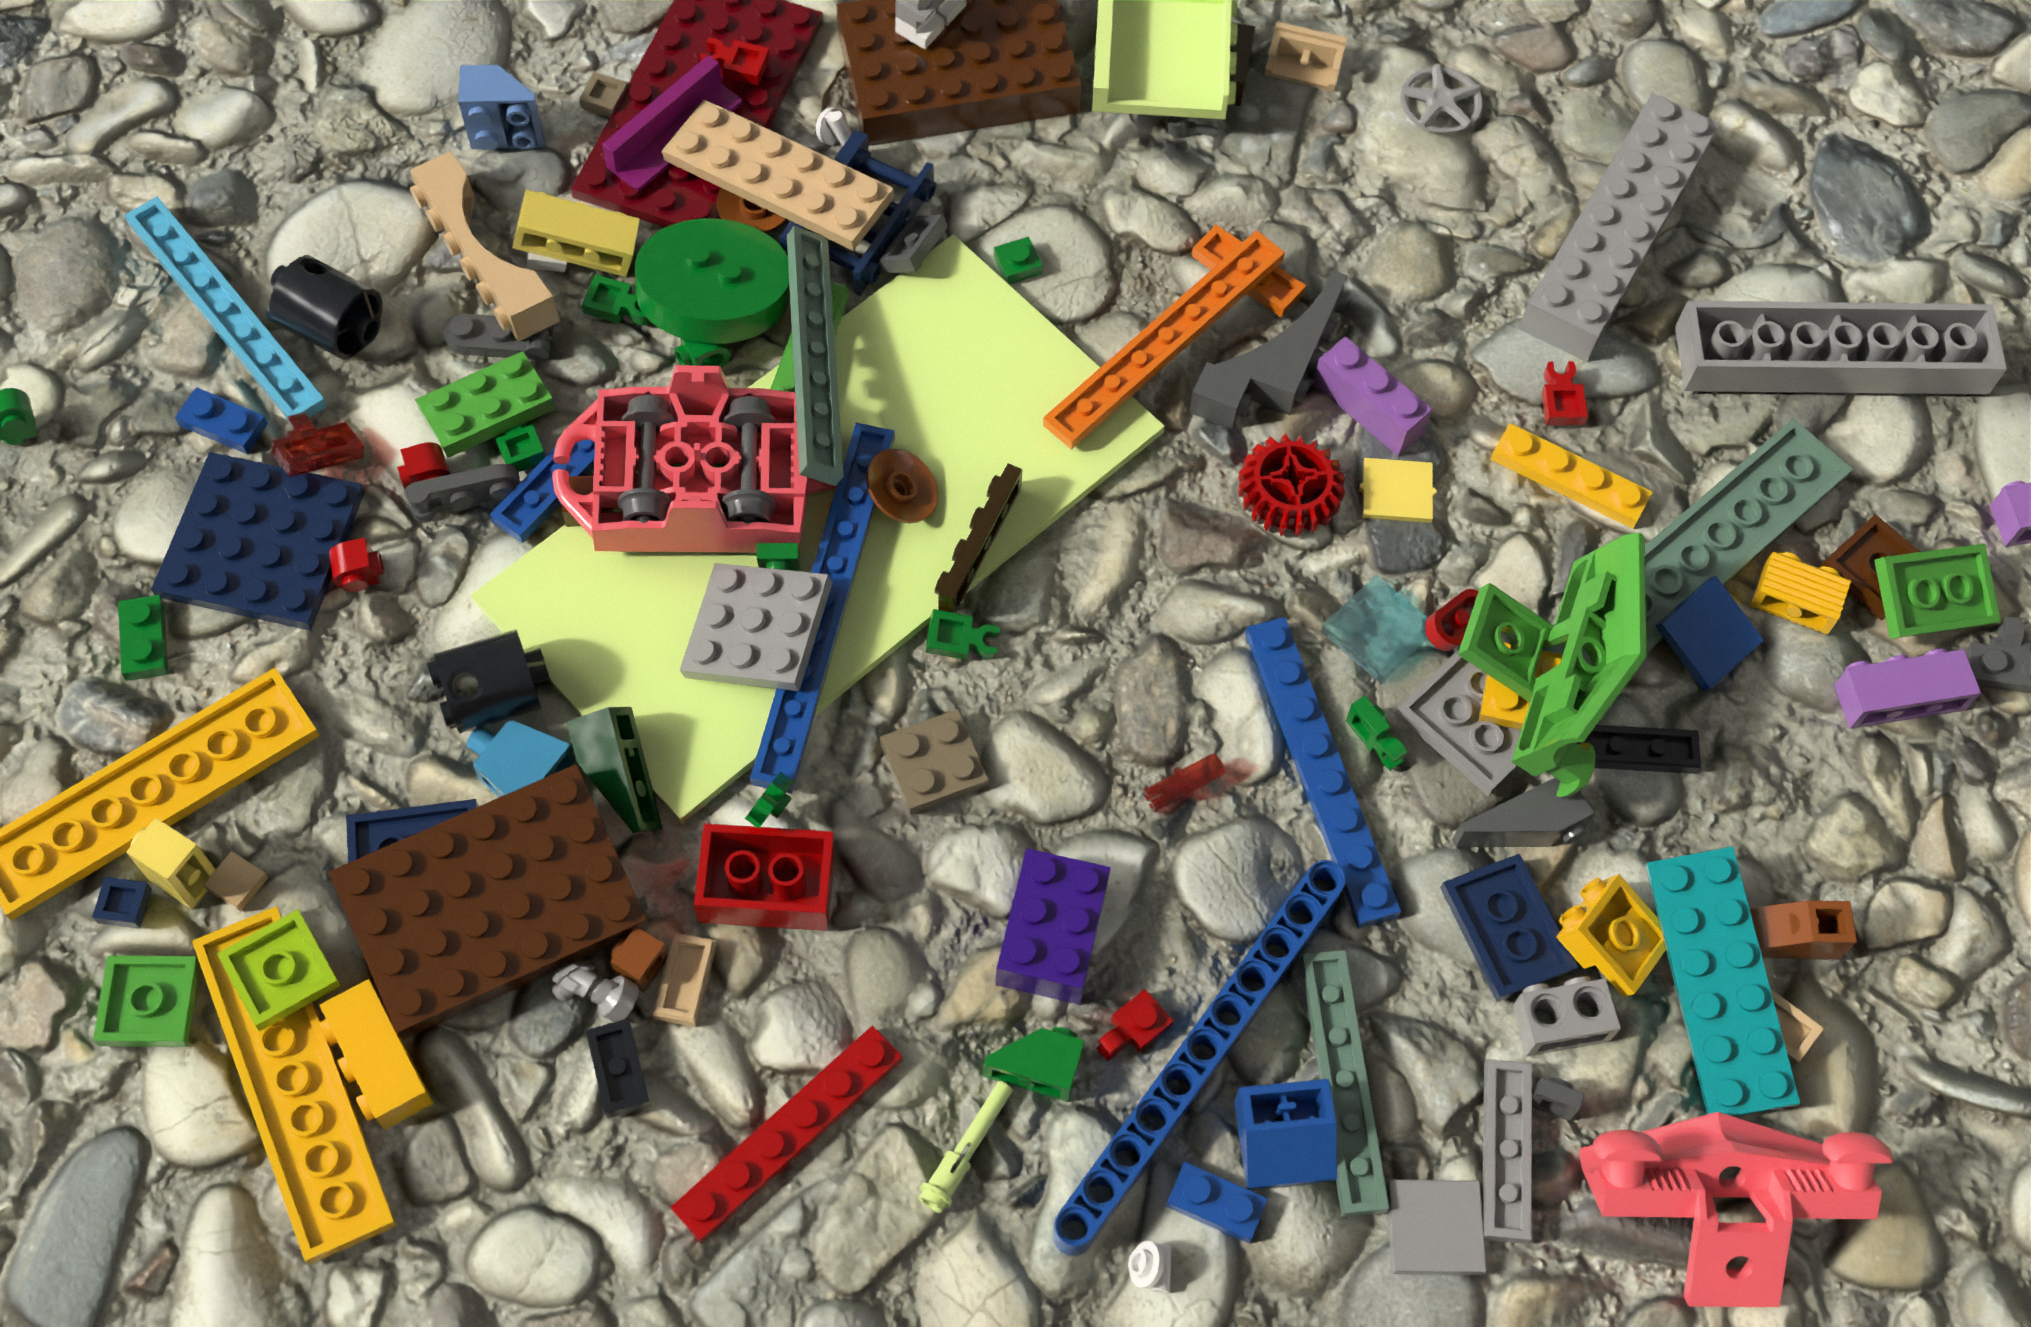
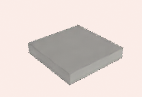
[1387,1180,1486,1275]

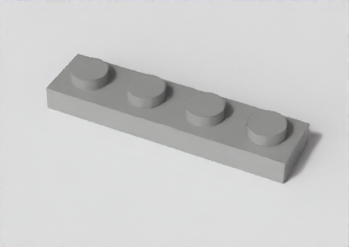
[1482,1059,1532,1244]

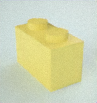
[126,818,216,909]

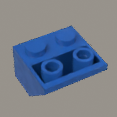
[1234,1079,1337,1190]

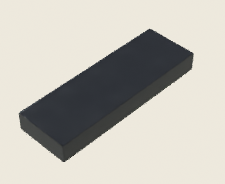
[1577,725,1701,774]

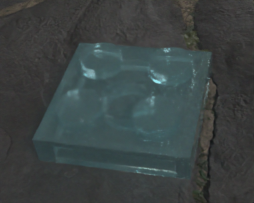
[1321,574,1428,684]

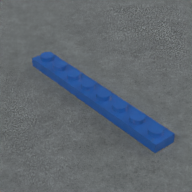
[1245,617,1401,929]

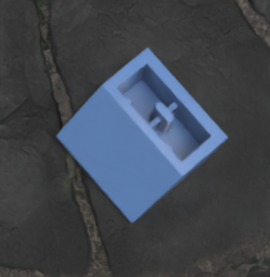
[458,65,546,150]

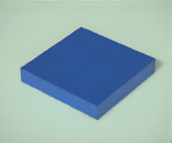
[1655,576,1764,690]

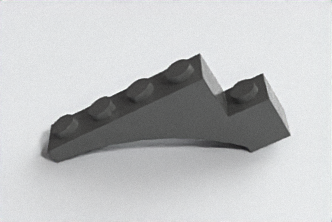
[1189,270,1350,429]

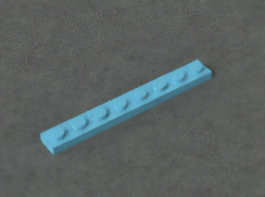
[124,196,327,427]

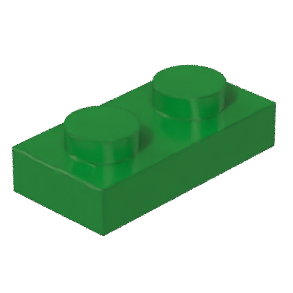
[118,595,168,681]

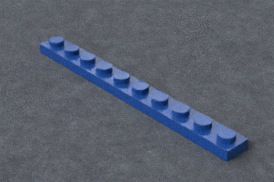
[750,422,895,794]

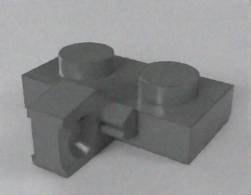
[1965,616,2031,693]

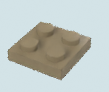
[880,709,989,815]

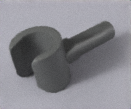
[1167,116,1219,139]

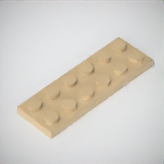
[662,99,894,251]

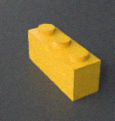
[319,979,434,1130]

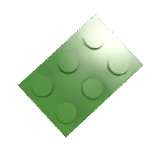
[415,351,556,458]
[1874,543,2001,639]

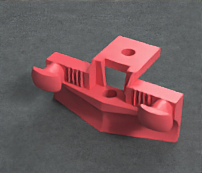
[1579,1112,1894,1307]

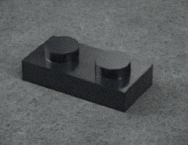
[585,1018,651,1119]

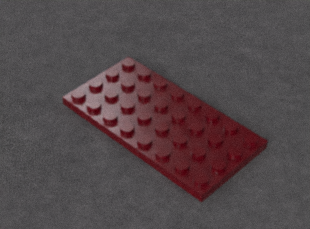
[571,0,823,228]

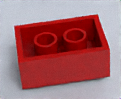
[694,823,836,931]

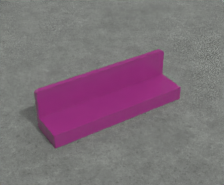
[602,55,742,191]

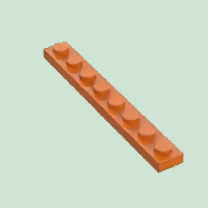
[1043,230,1285,450]

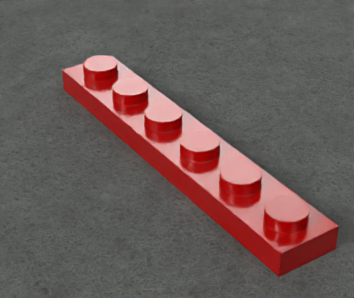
[670,1025,903,1244]

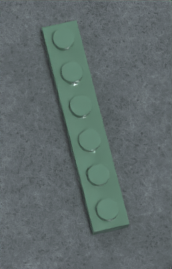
[1300,950,1389,1217]

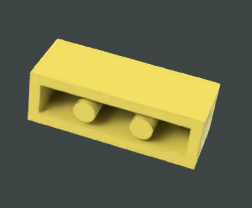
[513,189,640,277]

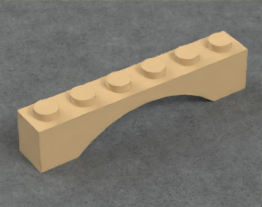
[410,151,560,342]

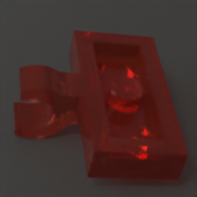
[271,412,365,477]

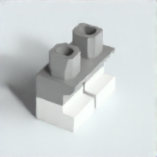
[895,0,966,49]

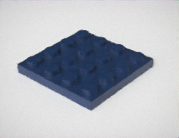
[151,452,365,631]

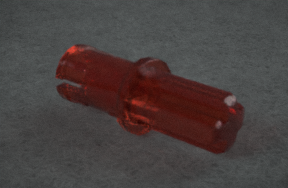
[1142,754,1225,813]

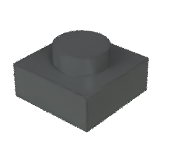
[1532,1077,1584,1121]

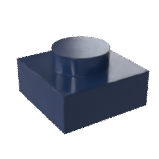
[92,877,152,929]

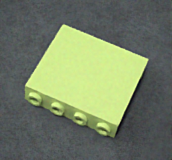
[1092,0,1238,119]

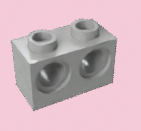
[1512,976,1621,1056]

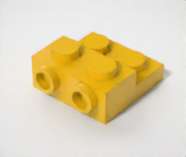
[1556,874,1666,997]

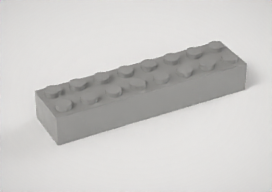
[1518,93,1720,362]
[1675,301,2007,394]

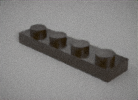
[935,463,1022,613]

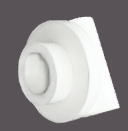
[816,107,852,147]
[1128,1241,1172,1294]

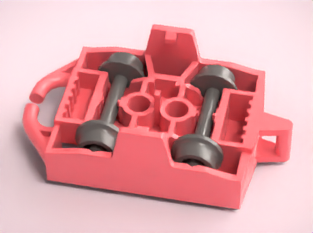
[552,365,837,553]

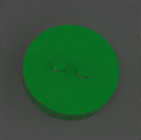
[635,218,790,344]

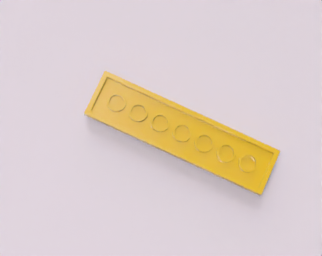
[0,667,320,921]
[192,906,397,1265]

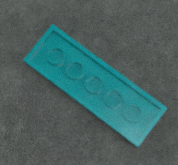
[1645,846,1800,1117]

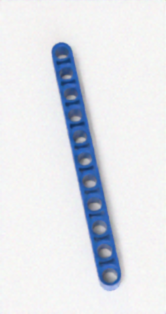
[1053,860,1346,1256]

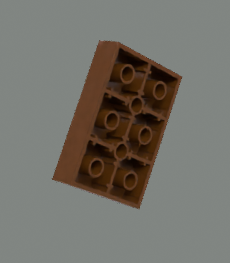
[836,0,1081,146]
[328,764,649,1040]

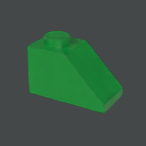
[983,1027,1085,1102]

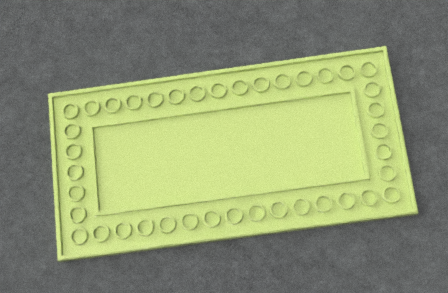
[471,234,1165,824]

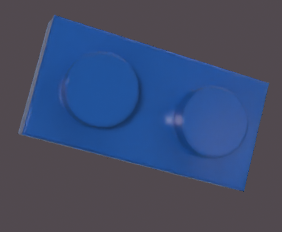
[175,387,268,454]
[1165,1162,1268,1244]

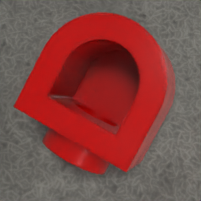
[397,442,451,490]
[329,537,385,592]

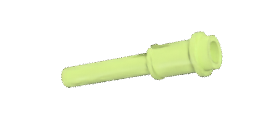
[919,1081,1013,1213]

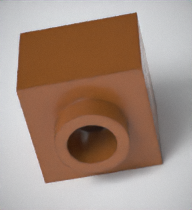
[610,926,668,993]

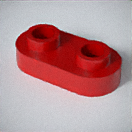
[1425,589,1479,651]

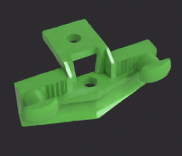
[1458,533,1647,798]

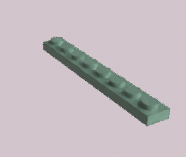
[787,226,844,486]

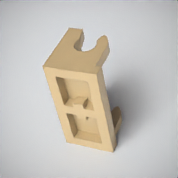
[1264,21,1348,92]

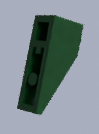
[567,707,663,833]

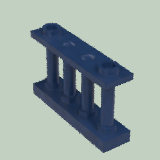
[779,129,937,296]

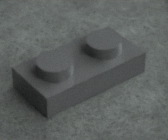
[879,214,948,274]

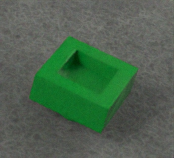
[993,236,1043,285]
[757,543,800,570]

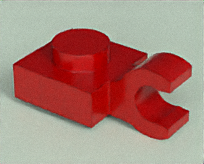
[1096,989,1174,1062]

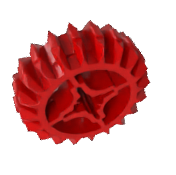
[1238,433,1345,538]

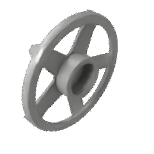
[1400,64,1482,134]

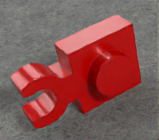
[700,38,770,86]
[1541,361,1588,426]

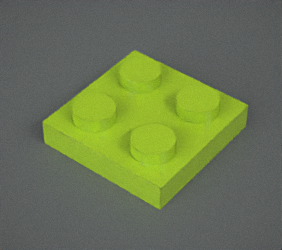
[217,909,341,1032]

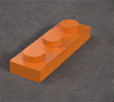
[1192,224,1306,318]

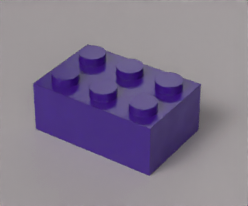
[995,848,1111,1005]

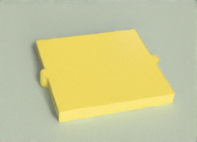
[1359,458,1437,523]

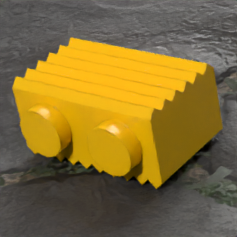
[1750,551,1851,634]

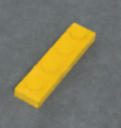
[1490,423,1652,529]

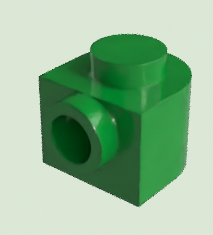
[674,338,731,368]
[0,388,37,445]

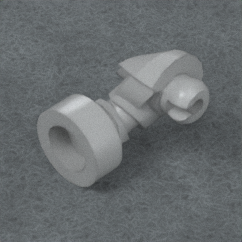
[552,962,639,1022]

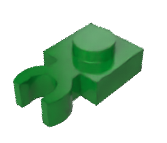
[581,274,649,325]
[495,422,546,472]
[925,609,1000,660]
[1346,695,1408,771]
[745,771,794,829]

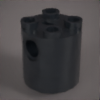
[265,255,383,360]
[427,629,550,734]

